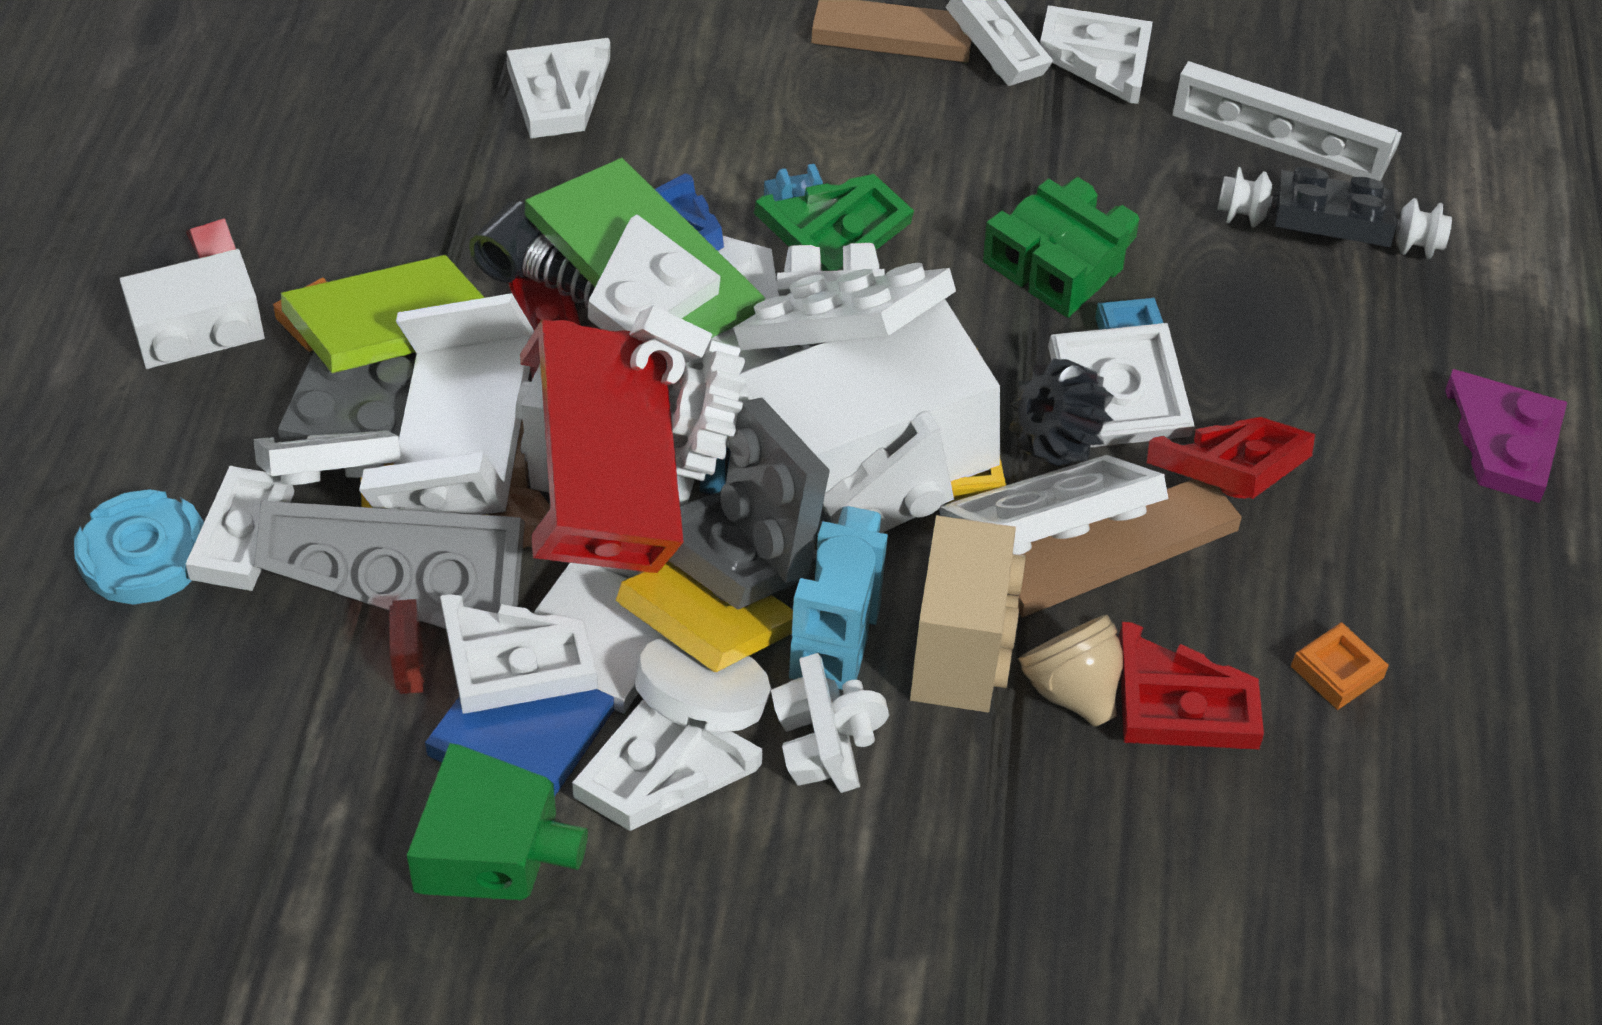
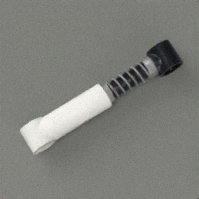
[469,201,805,373]

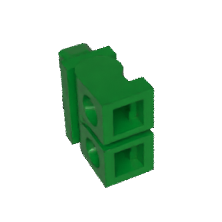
[983,177,1139,318]

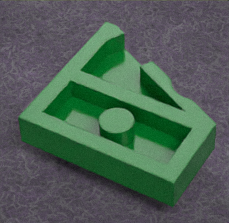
[754,174,914,271]

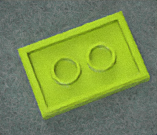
[281,255,485,373]

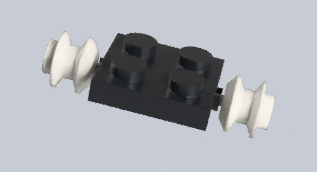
[1218,167,1452,259]

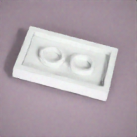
[733,263,956,351]
[939,455,1169,555]

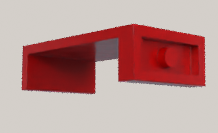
[520,319,684,573]

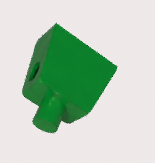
[407,743,588,900]

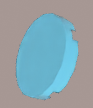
[74,489,204,605]

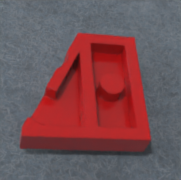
[1147,417,1315,499]
[1118,622,1264,750]

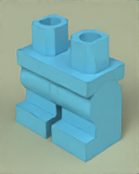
[789,506,888,690]

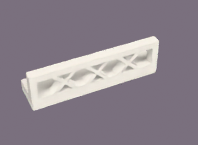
[1173,61,1402,181]

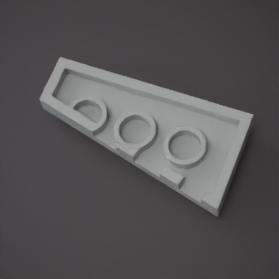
[254,501,525,629]

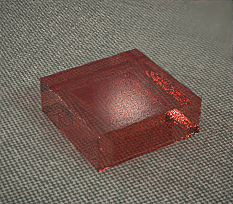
[389,599,423,694]

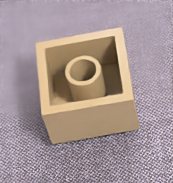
[910,515,1026,712]

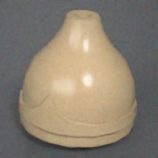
[1018,614,1123,727]

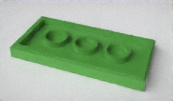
[525,158,765,360]

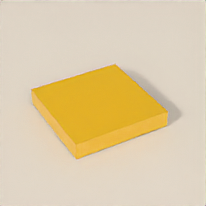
[615,562,793,672]

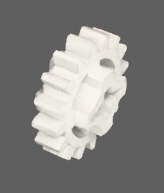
[668,339,748,481]

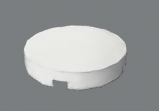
[635,636,771,733]

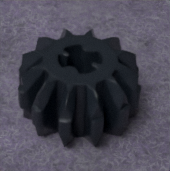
[1009,358,1114,466]

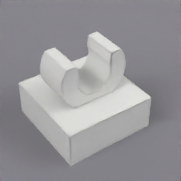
[629,305,712,386]

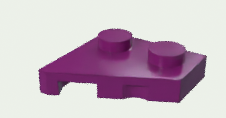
[1445,369,1567,503]

